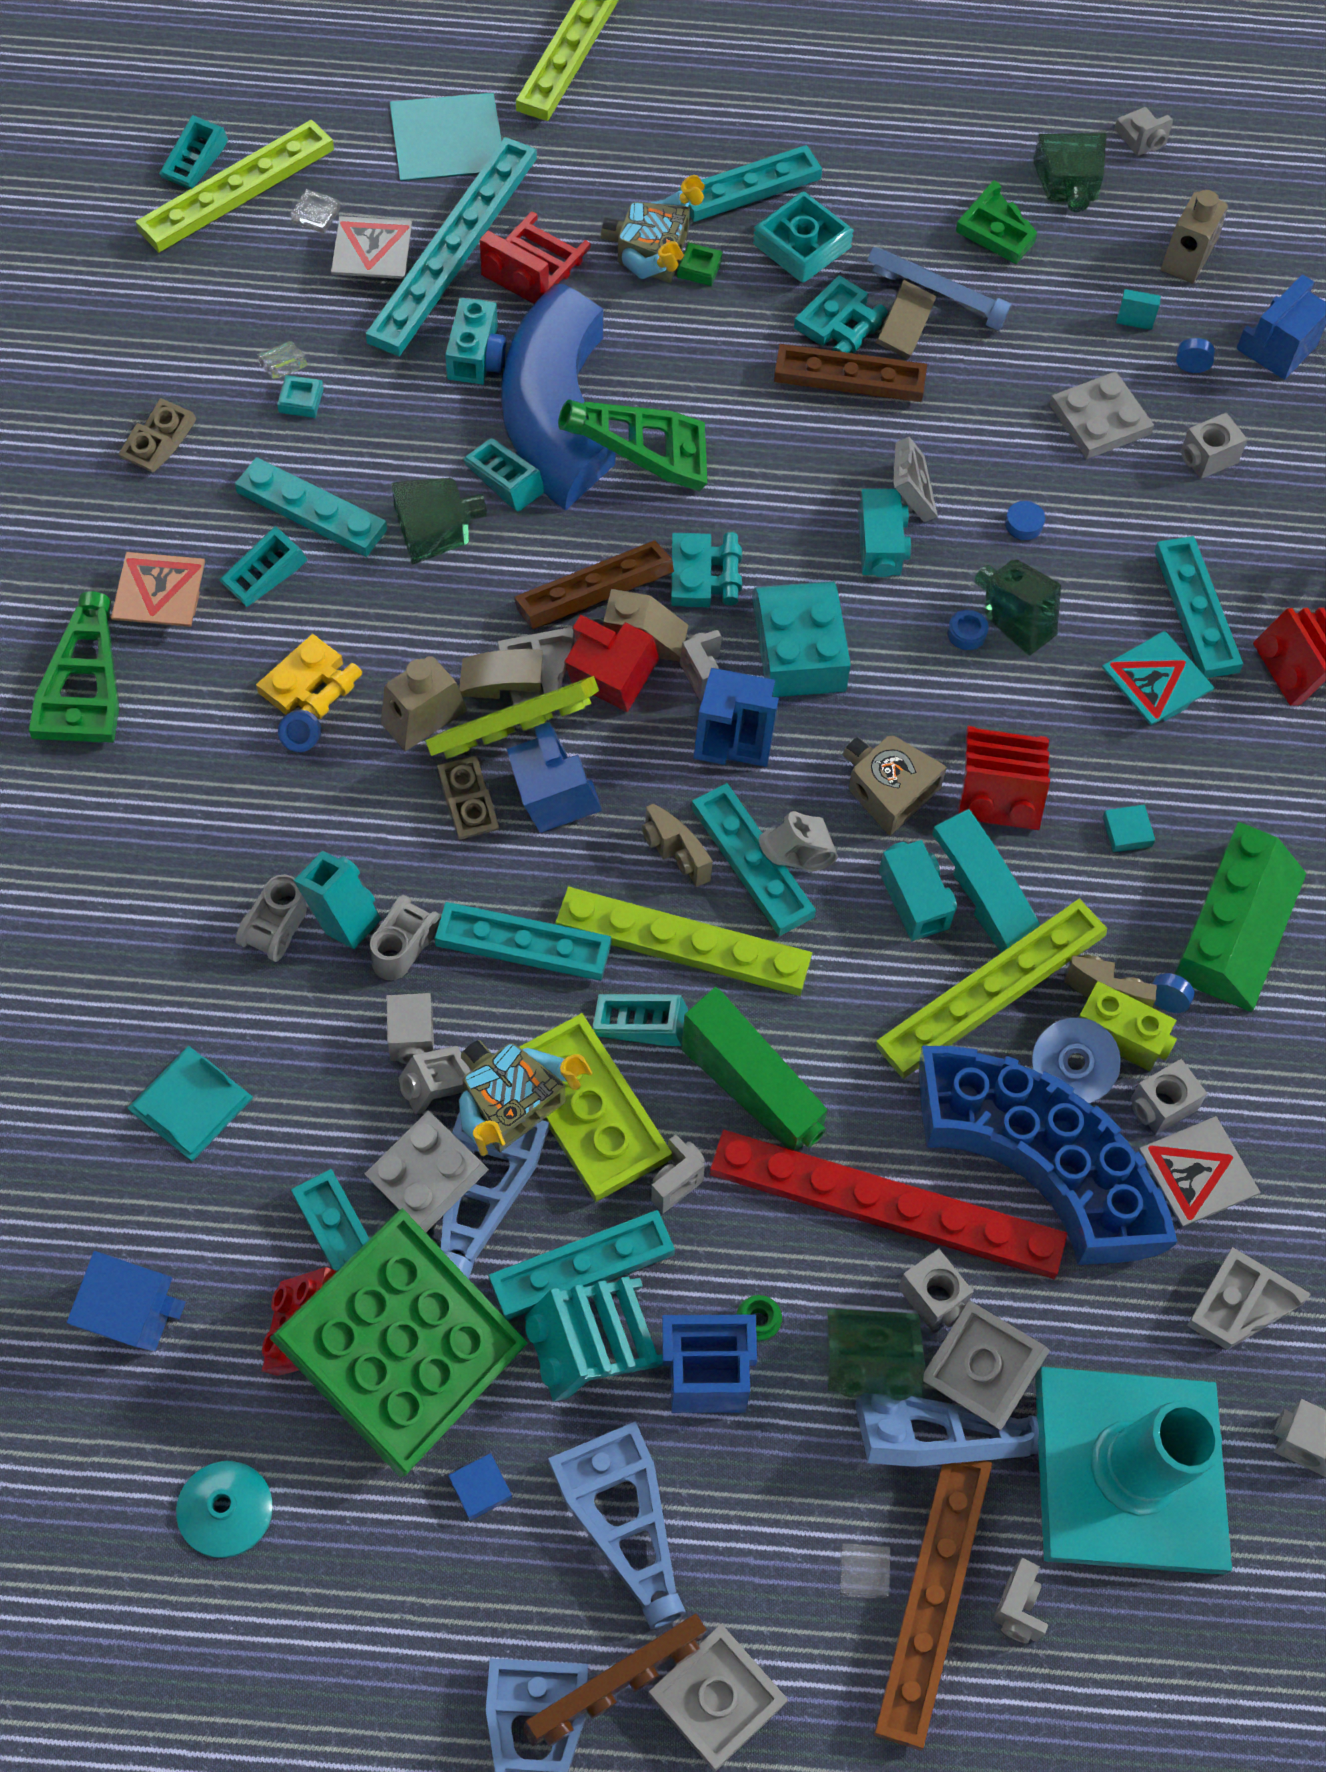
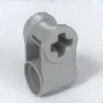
[759,811,838,872]
[236,874,307,962]
[370,895,441,980]

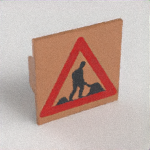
[111,552,205,627]

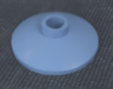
[1032,1018,1121,1103]

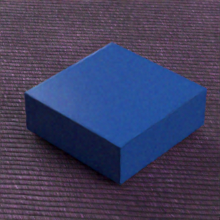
[448,1453,512,1521]

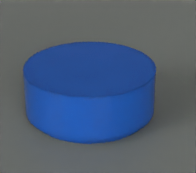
[485,333,507,373]
[1176,338,1215,373]
[1005,501,1045,540]
[947,610,989,650]
[278,710,321,752]
[1152,973,1195,1013]

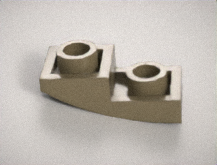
[875,280,936,359]
[118,398,196,472]
[459,649,543,699]
[437,755,499,840]
[642,804,713,887]
[1064,955,1157,1007]

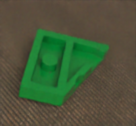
[955,180,1037,265]

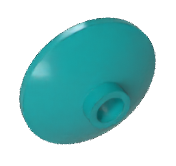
[176,1461,273,1558]

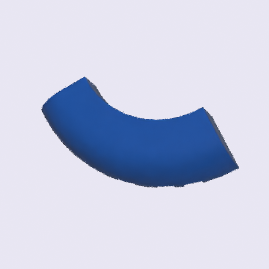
[501,284,616,511]
[919,1046,1177,1265]

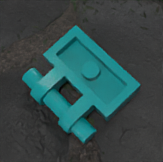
[794,275,888,353]
[671,532,742,607]

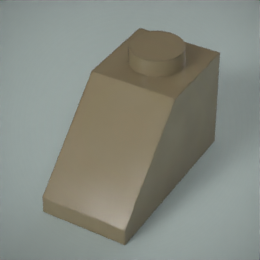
[603,589,688,662]

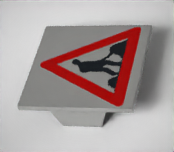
[331,216,412,279]
[1139,1116,1261,1227]

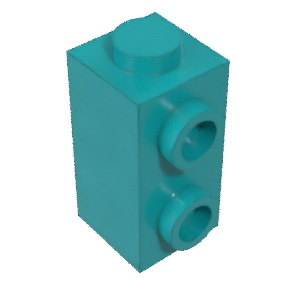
[445,297,498,385]
[858,489,911,577]
[879,840,957,942]
[293,851,382,949]

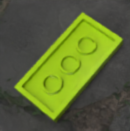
[425,676,599,759]
[519,1013,673,1203]

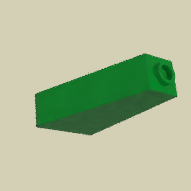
[681,986,828,1151]

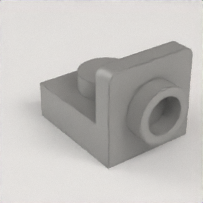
[1114,107,1173,156]
[680,630,722,701]
[399,1046,471,1114]
[651,1134,705,1214]
[992,1558,1048,1643]

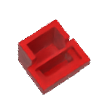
[564,614,659,713]

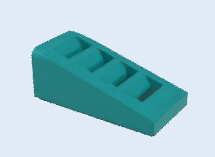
[159,115,228,189]
[463,437,544,511]
[219,526,308,607]
[592,994,688,1046]

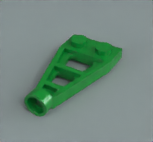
[558,399,708,492]
[29,591,120,743]

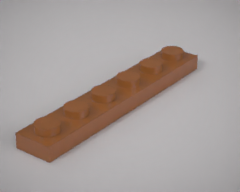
[873,1460,992,1751]

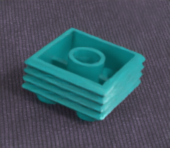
[753,192,854,283]

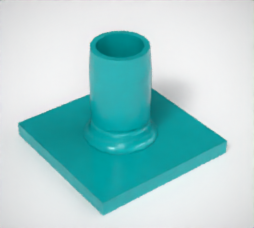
[1035,1367,1232,1575]

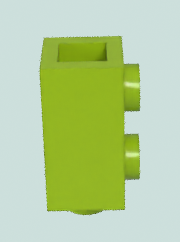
[1079,981,1177,1072]

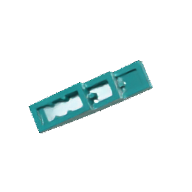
[932,809,1041,953]

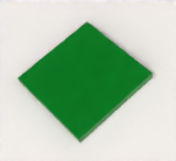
[270,1208,528,1478]

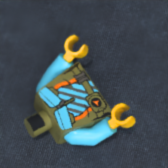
[601,175,705,283]
[459,1040,593,1156]

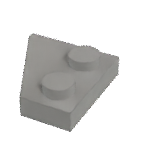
[893,436,938,522]
[498,627,574,706]
[1187,1247,1310,1350]

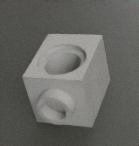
[1180,412,1248,479]
[387,993,434,1064]
[1130,1059,1208,1135]
[898,1249,974,1331]
[1273,1399,1326,1477]

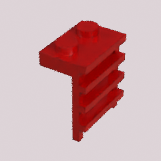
[479,211,591,304]
[1253,608,1326,706]
[958,726,1050,830]

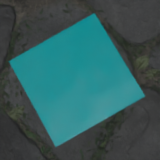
[390,92,501,181]

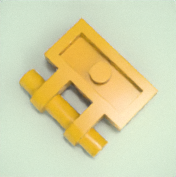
[256,633,362,720]

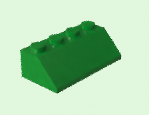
[1174,822,1306,1012]

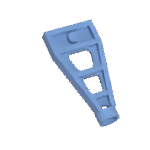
[867,246,1012,331]
[441,1112,549,1279]
[855,1390,1039,1467]
[548,1421,686,1629]
[486,1658,588,1772]

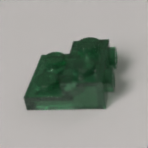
[826,1308,925,1401]

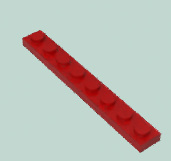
[710,1129,1068,1280]

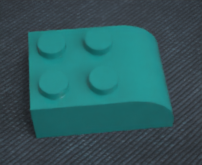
[752,581,851,697]

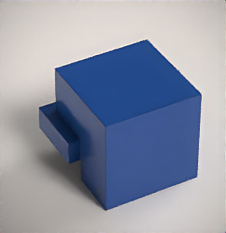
[1236,274,1326,380]
[693,668,779,767]
[507,721,602,833]
[66,1251,186,1352]
[662,1315,757,1413]

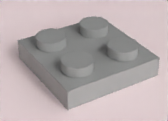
[1049,371,1154,459]
[365,1110,489,1233]
[920,1300,1050,1431]
[648,1624,788,1772]

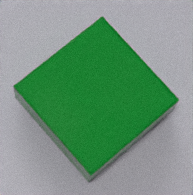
[677,242,723,286]

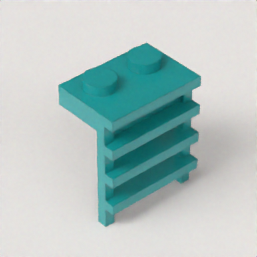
[524,1276,663,1402]

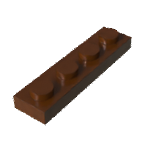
[774,344,927,402]
[514,540,674,629]
[523,1613,707,1747]

